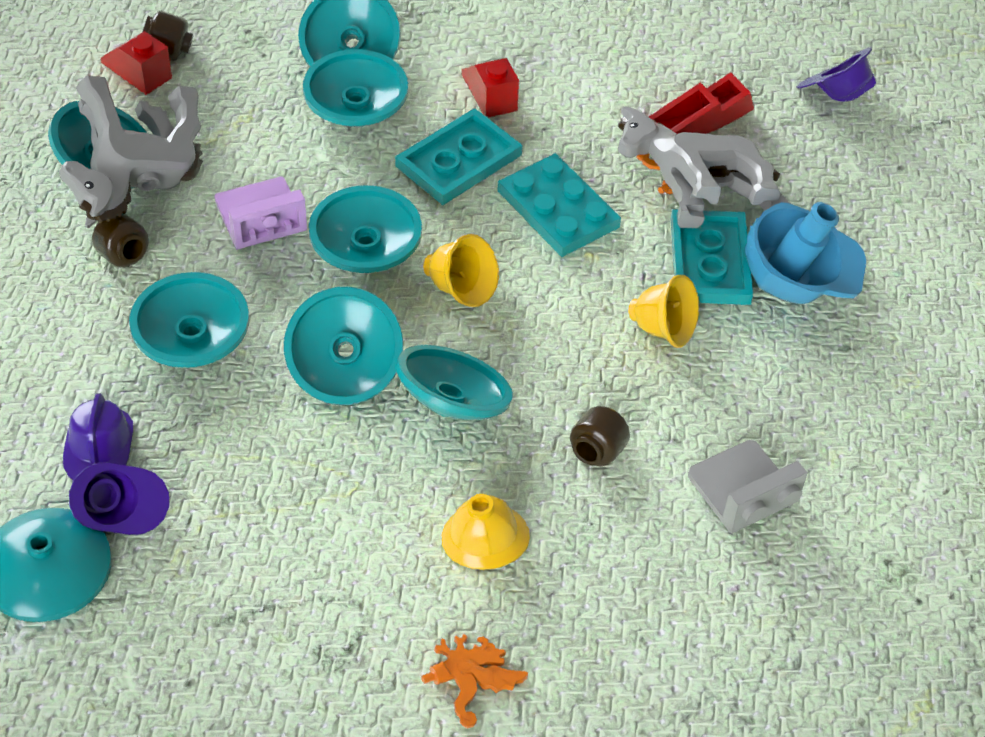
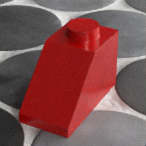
[100,31,172,95]
[461,58,519,118]

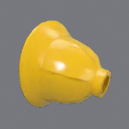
[423,234,499,307]
[628,275,699,348]
[442,494,530,570]

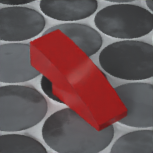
[648,72,754,134]

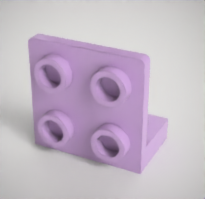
[214,177,307,250]

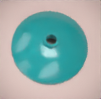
[298,0,401,67]
[303,49,408,127]
[48,100,147,189]
[309,185,422,273]
[129,272,249,368]
[284,287,403,406]
[396,345,513,420]
[0,508,112,622]

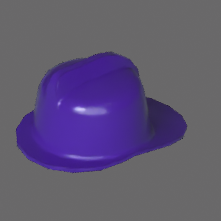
[796,47,876,102]
[63,393,134,480]
[69,462,169,535]

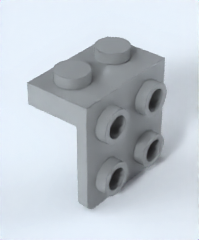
[688,440,808,534]

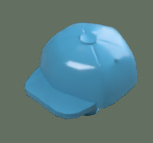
[745,202,866,304]

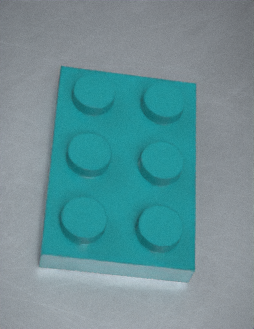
[395,108,523,205]
[497,153,621,257]
[670,209,753,305]

